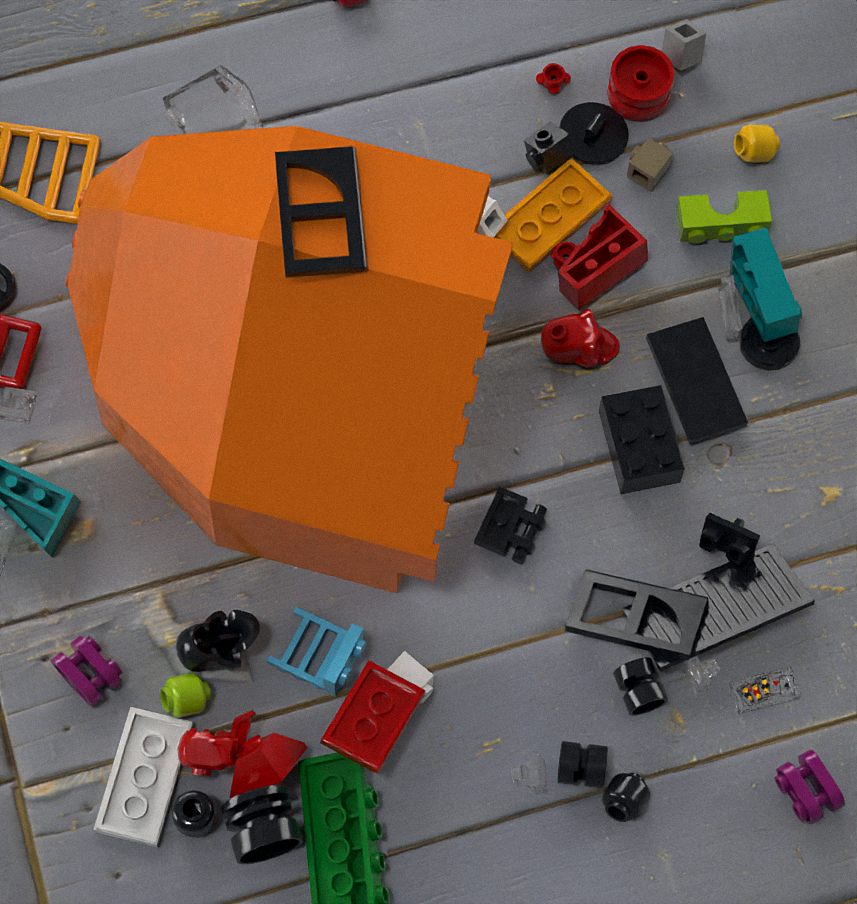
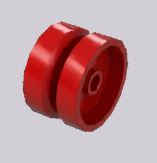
[607,45,675,122]

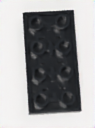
[646,317,748,444]

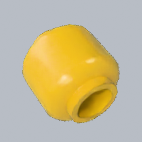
[734,124,780,163]

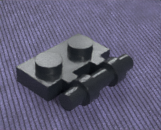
[474,486,547,564]

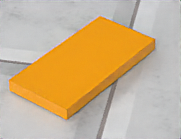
[494,158,613,273]

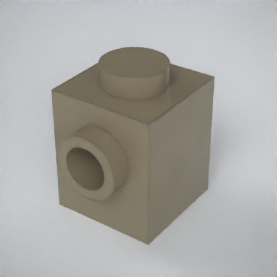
[627,138,673,192]

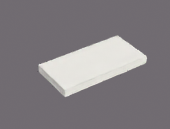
[94,707,193,848]

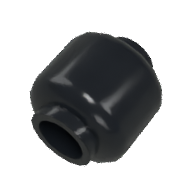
[602,773,650,822]
[172,790,216,837]

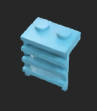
[266,606,367,697]

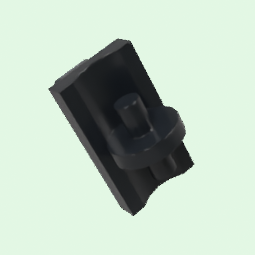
[699,513,760,565]

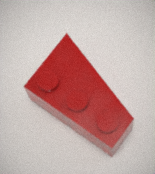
[558,203,648,310]

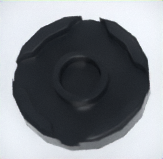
[739,317,801,371]

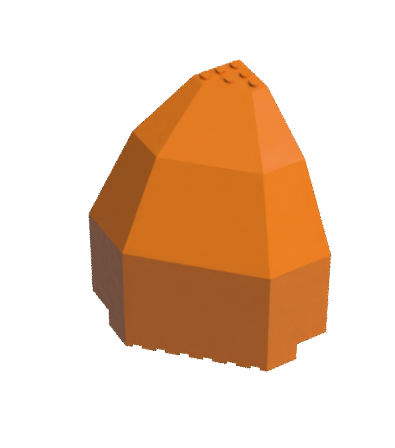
[65,126,513,593]

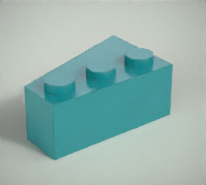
[729,227,802,342]
[0,459,81,557]

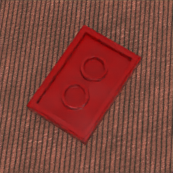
[320,660,425,774]

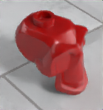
[541,309,620,367]
[177,710,256,776]

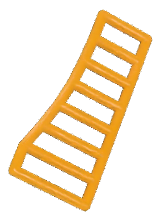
[0,122,101,224]

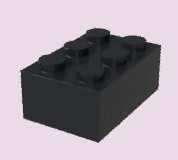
[599,385,685,494]

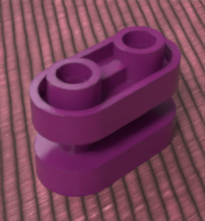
[50,635,123,707]
[774,749,845,824]

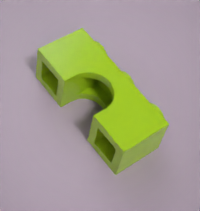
[675,190,772,243]

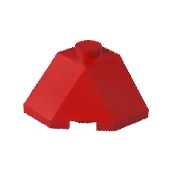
[230,733,307,798]

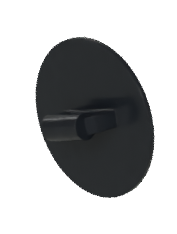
[559,102,629,164]

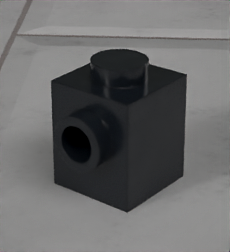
[524,121,574,175]

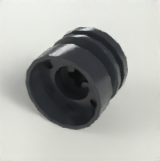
[221,785,303,864]

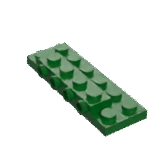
[298,752,389,904]

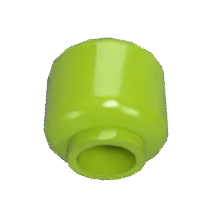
[160,673,210,718]

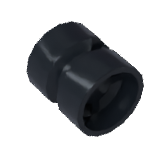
[613,657,668,716]
[557,741,608,788]

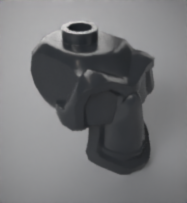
[176,610,260,672]

